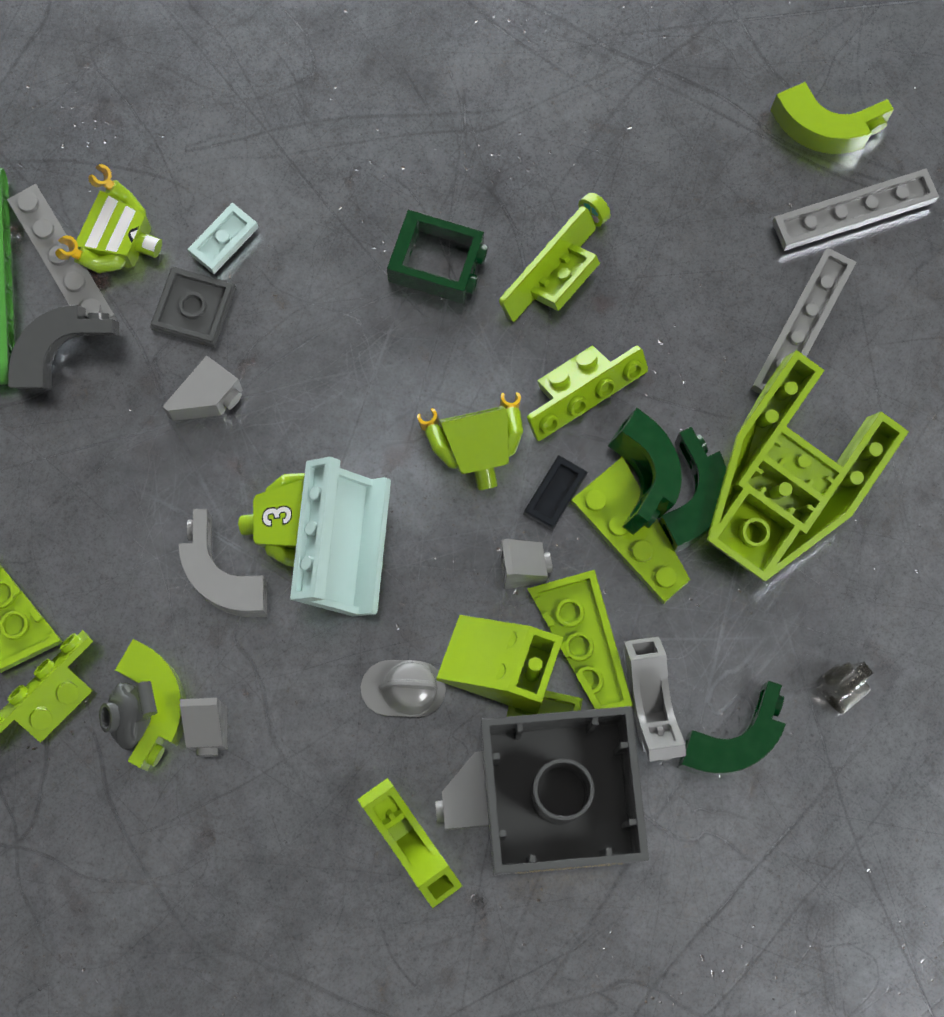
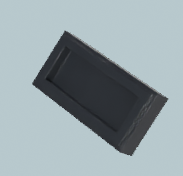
[523,455,588,532]

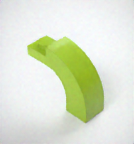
[771,82,894,154]
[115,639,186,771]
[357,778,462,908]

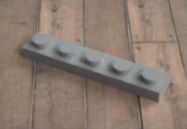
[772,168,939,251]
[7,184,117,336]
[751,247,857,394]

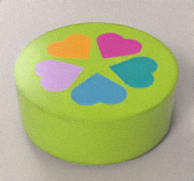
[578,193,610,227]

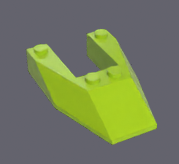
[706,350,909,582]

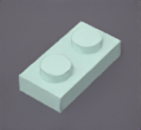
[187,203,258,274]

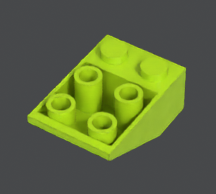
[436,615,564,714]

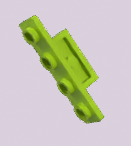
[499,206,600,322]
[527,345,648,441]
[0,630,93,743]

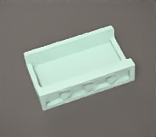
[290,457,391,616]

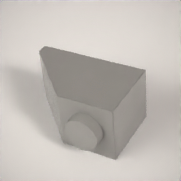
[162,355,243,421]
[500,539,553,589]
[180,698,228,757]
[435,751,489,831]

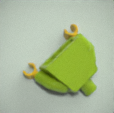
[417,392,523,490]

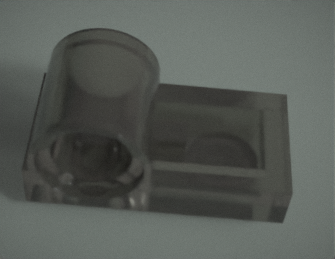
[816,661,873,714]

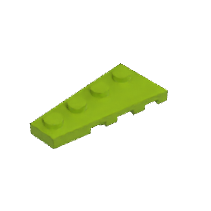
[571,457,690,604]
[0,564,63,673]
[527,570,633,709]

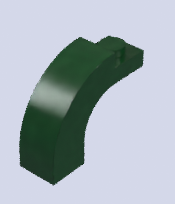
[608,408,682,535]
[659,427,726,553]
[677,680,786,776]

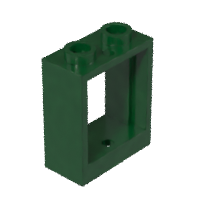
[387,210,488,304]

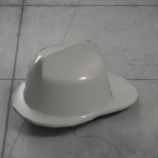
[360,660,446,717]

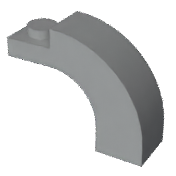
[178,509,267,617]
[624,636,686,762]

